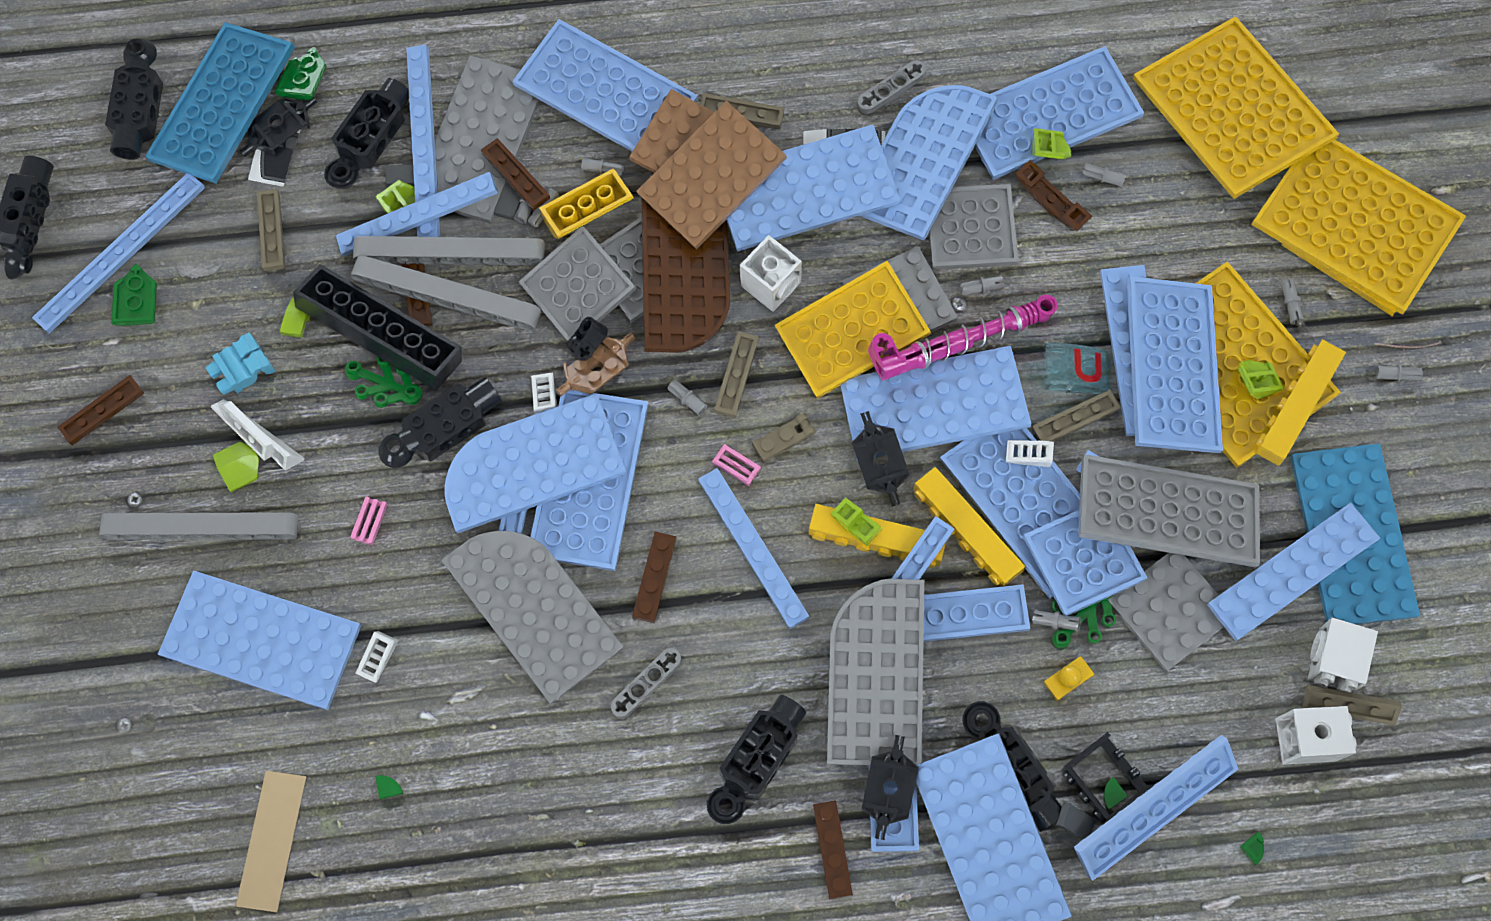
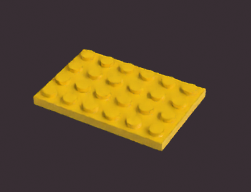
[775,261,931,399]

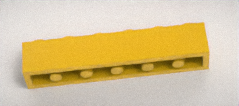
[1255,339,1346,466]
[913,467,1025,587]
[809,503,945,568]

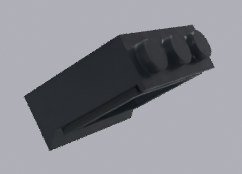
[1062,732,1152,823]

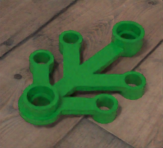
[345,356,422,408]
[1051,595,1116,649]

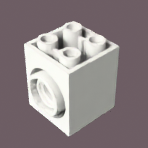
[740,235,802,312]
[1307,618,1378,693]
[1275,706,1357,765]

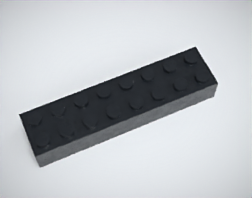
[293,264,462,391]

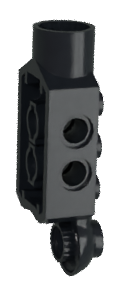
[105,38,163,160]
[324,78,409,189]
[0,156,54,280]
[378,377,502,468]
[707,695,807,824]
[962,701,1062,832]

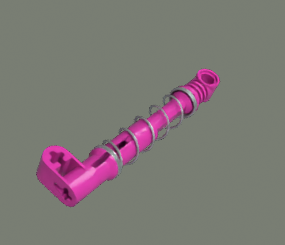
[868,294,1058,381]

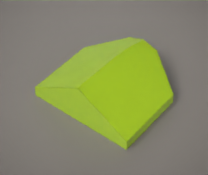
[1031,128,1071,159]
[375,180,415,214]
[1238,360,1284,399]
[213,441,259,493]

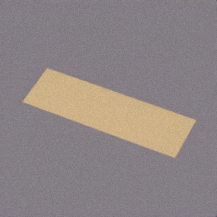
[236,771,306,912]

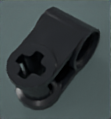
[567,316,608,361]

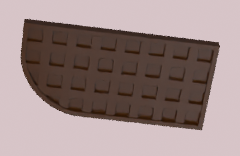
[641,197,730,353]

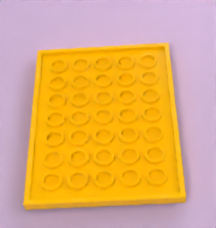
[1133,16,1339,199]
[1251,140,1466,315]
[1195,261,1341,468]

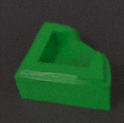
[375,775,404,800]
[1104,777,1128,810]
[1239,831,1264,865]

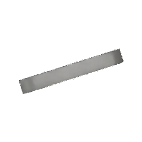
[857,60,926,114]
[611,648,682,719]

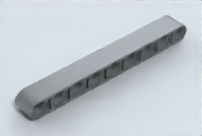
[353,236,545,266]
[350,255,542,331]
[99,513,298,540]

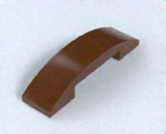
[1015,160,1092,232]

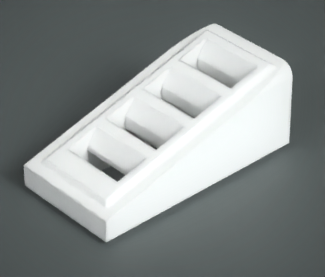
[531,372,557,414]
[1006,440,1054,467]
[355,631,398,683]

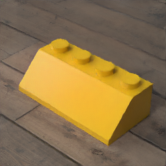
[539,168,633,239]

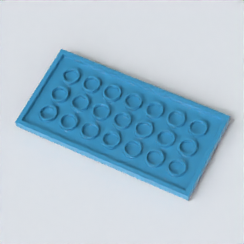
[145,22,295,184]
[1290,444,1420,625]

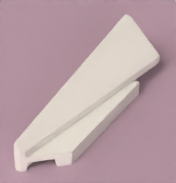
[211,399,305,471]

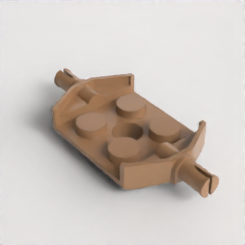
[556,333,636,397]

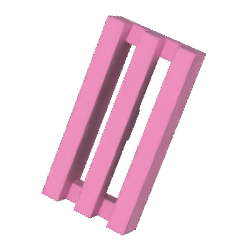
[712,444,761,486]
[350,497,388,545]

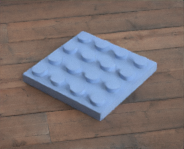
[1023,510,1147,616]

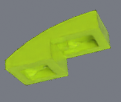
[279,298,310,338]
[831,497,882,546]

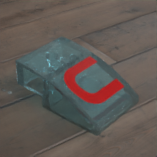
[1044,342,1110,394]

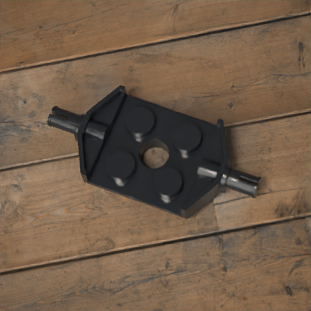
[240,96,318,157]
[851,411,910,507]
[861,735,919,840]

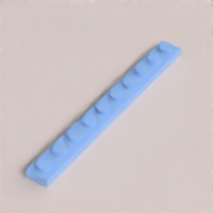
[406,44,440,237]
[32,174,205,334]

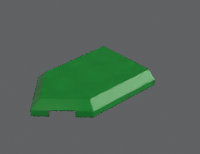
[275,47,327,100]
[111,264,157,326]

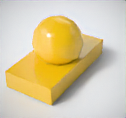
[1043,656,1095,701]

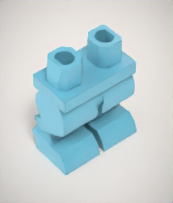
[205,332,276,395]

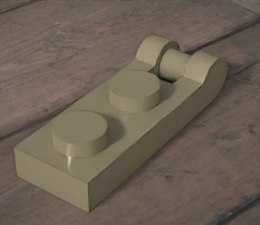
[752,413,817,463]

